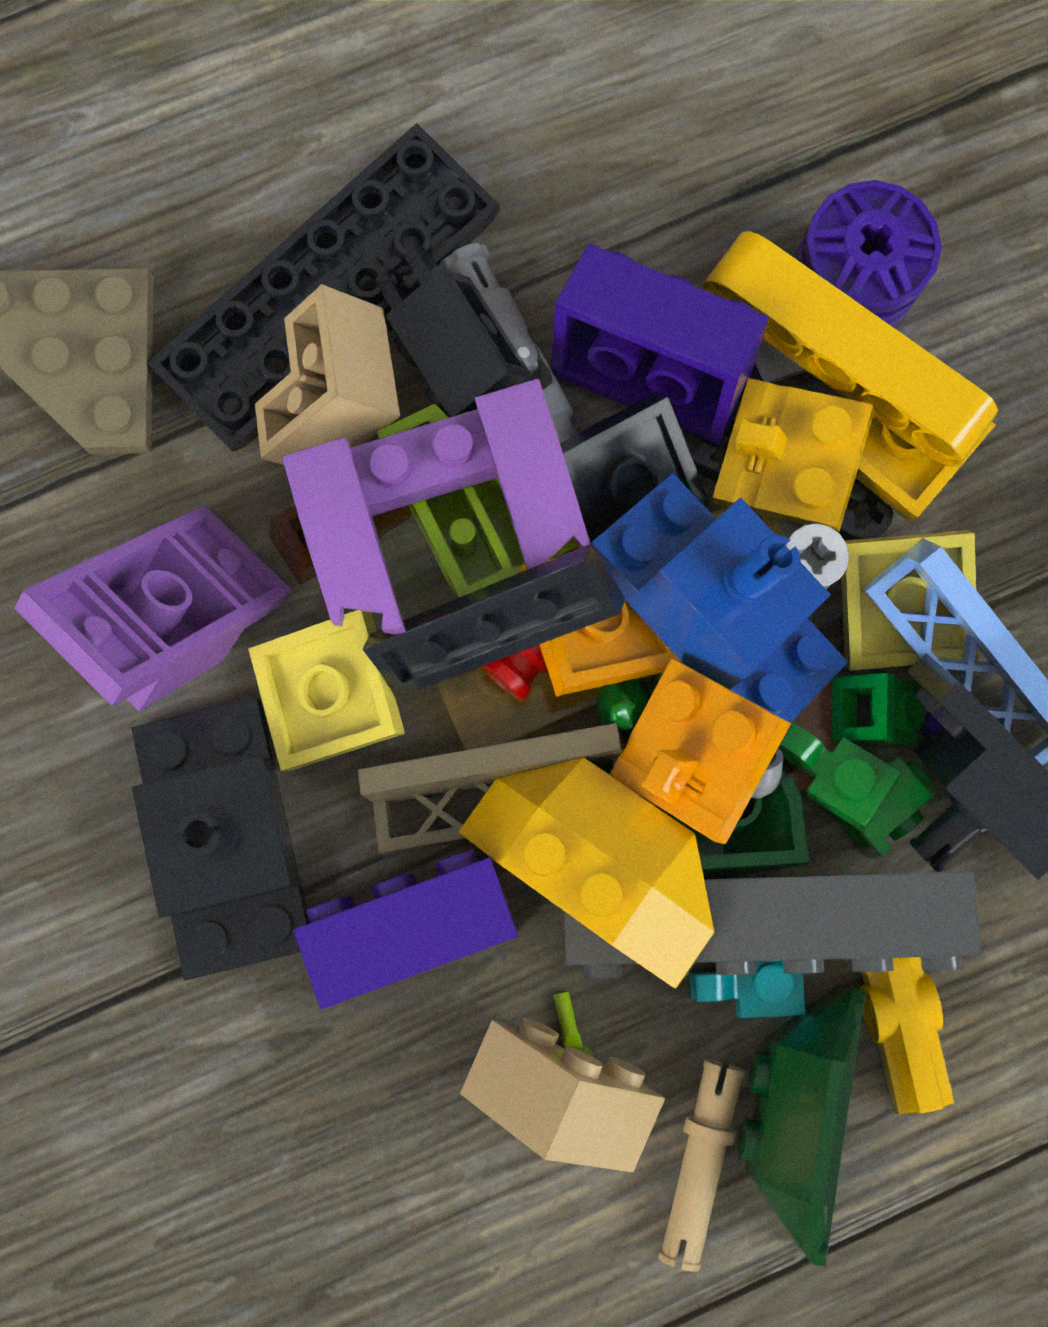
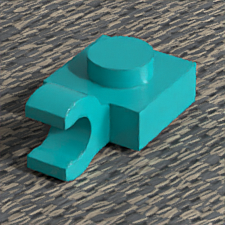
[688,960,806,1018]

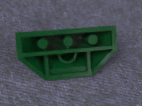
[738,985,867,1267]

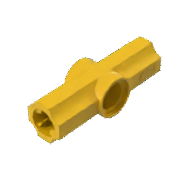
[860,957,954,1115]

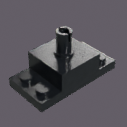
[908,653,1048,880]
[131,698,310,981]

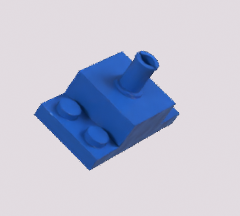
[590,473,848,722]

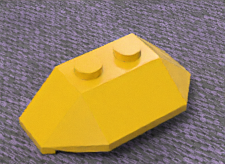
[459,757,715,989]

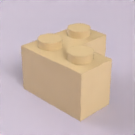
[255,284,400,465]
[460,1018,665,1172]

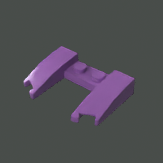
[282,378,590,634]

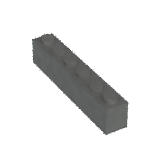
[564,871,981,978]

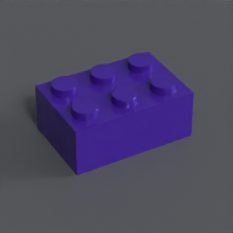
[551,243,769,445]
[293,850,518,1010]

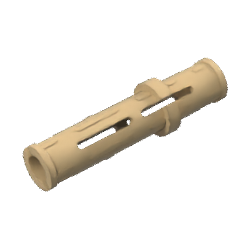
[658,1059,746,1272]

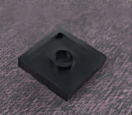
[560,391,710,544]

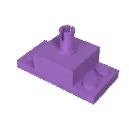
[14,505,293,712]

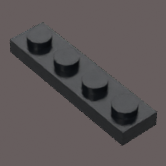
[362,544,625,697]

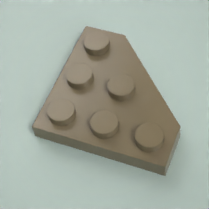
[0,268,154,455]

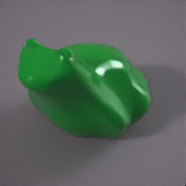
[596,678,650,742]

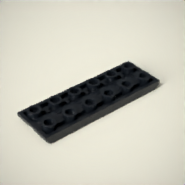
[147,123,500,453]

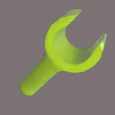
[553,991,595,1058]

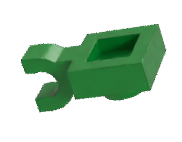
[779,723,901,832]

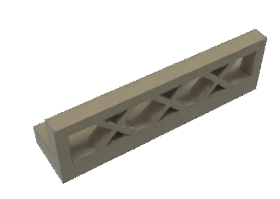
[358,723,625,856]

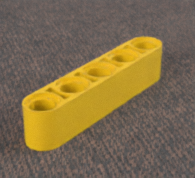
[703,231,998,467]

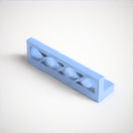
[862,538,1048,765]

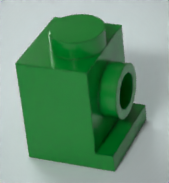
[831,673,926,748]
[827,756,935,858]

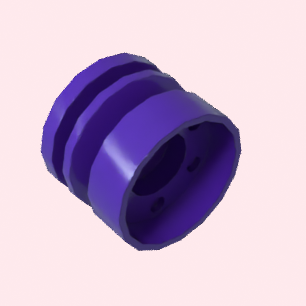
[794,180,942,328]

